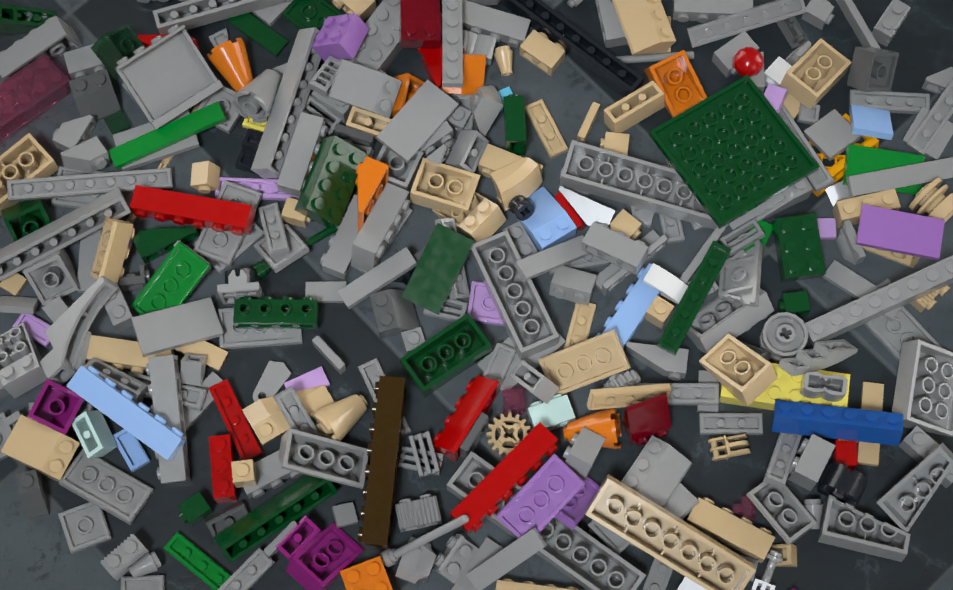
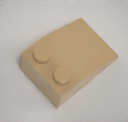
[410,158,481,212]
[699,333,777,406]
[0,415,80,481]

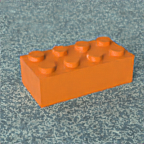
[340,556,393,590]

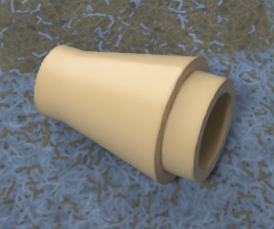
[493,46,513,76]

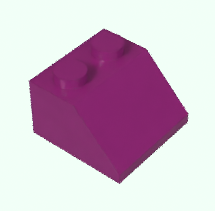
[27,379,84,435]

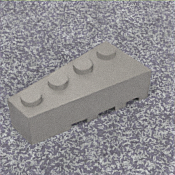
[876,442,953,533]

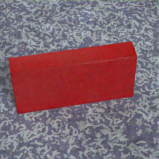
[554,192,587,231]

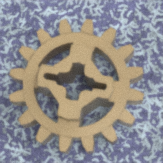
[486,412,531,457]

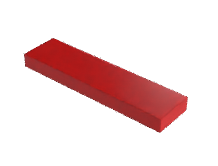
[209,379,263,460]

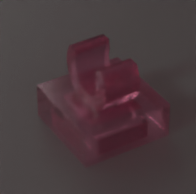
[733,496,757,520]

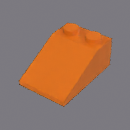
[645,50,707,118]
[355,156,389,233]

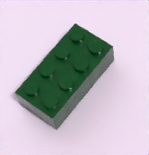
[295,136,367,228]
[400,313,492,398]

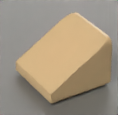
[771,544,797,567]

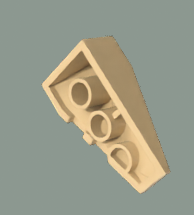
[242,385,334,446]

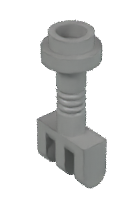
[751,549,783,590]

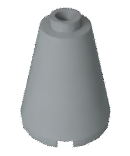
[233,69,281,123]

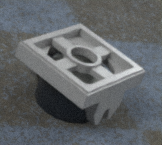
[217,268,263,304]

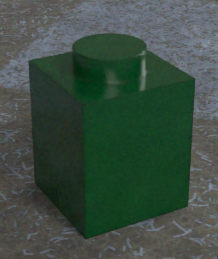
[778,291,811,317]
[178,491,213,527]

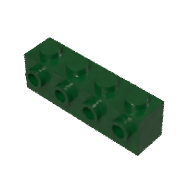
[233,296,319,329]

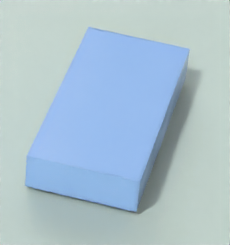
[113,429,151,473]

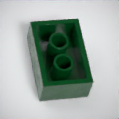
[772,213,826,283]

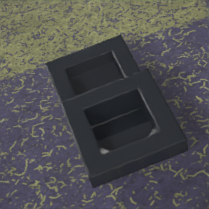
[235,128,263,174]

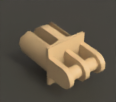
[708,433,751,461]

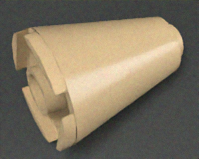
[309,394,368,442]

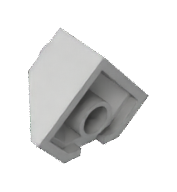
[469,85,504,137]

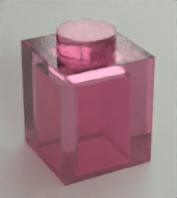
[502,388,525,416]

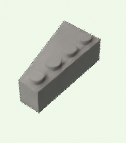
[0,15,83,84]
[351,182,411,272]
[818,494,911,562]

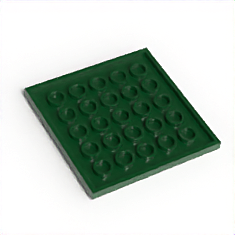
[649,75,819,229]

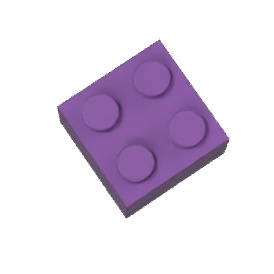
[312,13,369,61]

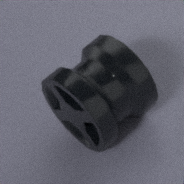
[508,195,534,221]

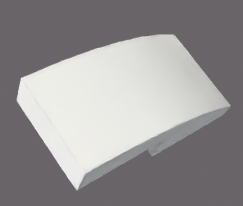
[643,263,688,304]

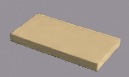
[538,329,631,395]

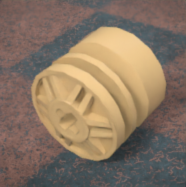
[909,177,953,222]

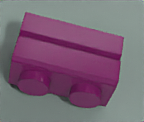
[275,516,322,562]

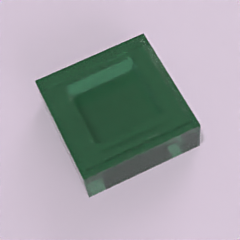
[104,110,131,135]

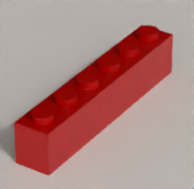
[129,185,256,236]
[450,422,558,534]

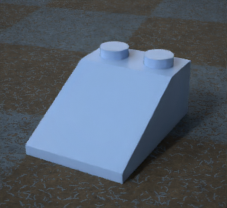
[514,187,577,252]

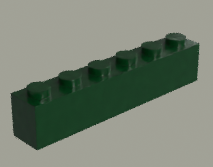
[213,475,337,563]

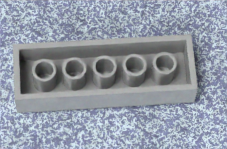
[470,230,559,360]

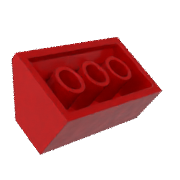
[433,375,499,462]

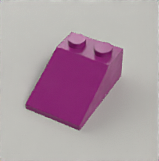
[285,522,364,590]

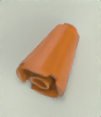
[207,38,253,92]
[563,408,622,449]

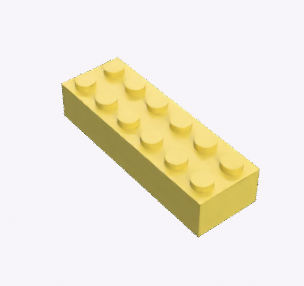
[719,363,851,410]

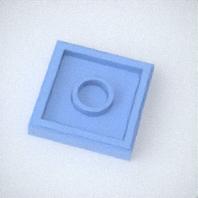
[849,104,894,140]

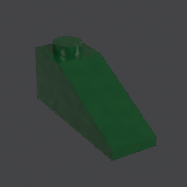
[0,4,56,34]
[132,227,199,264]

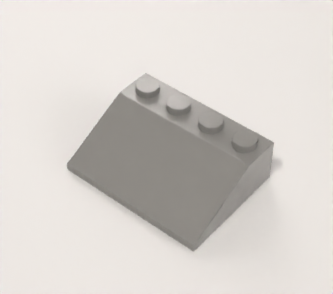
[892,339,953,437]

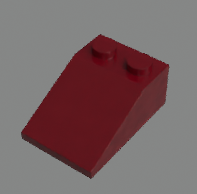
[399,0,441,49]
[622,393,671,446]

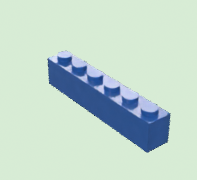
[772,400,903,446]

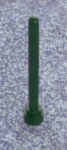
[252,227,338,279]

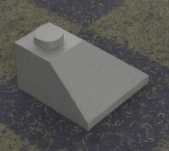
[23,248,79,306]

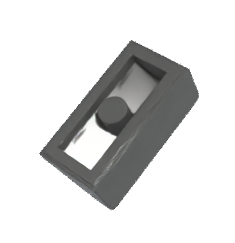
[204,500,249,537]

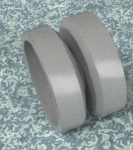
[759,312,808,363]

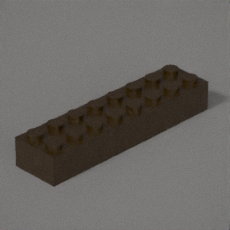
[358,376,407,551]

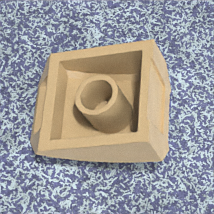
[490,157,543,212]

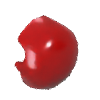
[732,47,764,77]

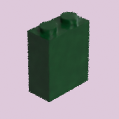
[503,94,526,156]

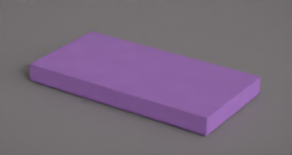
[855,204,945,261]
[496,454,586,538]

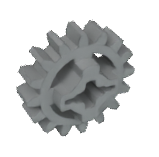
[601,370,641,389]

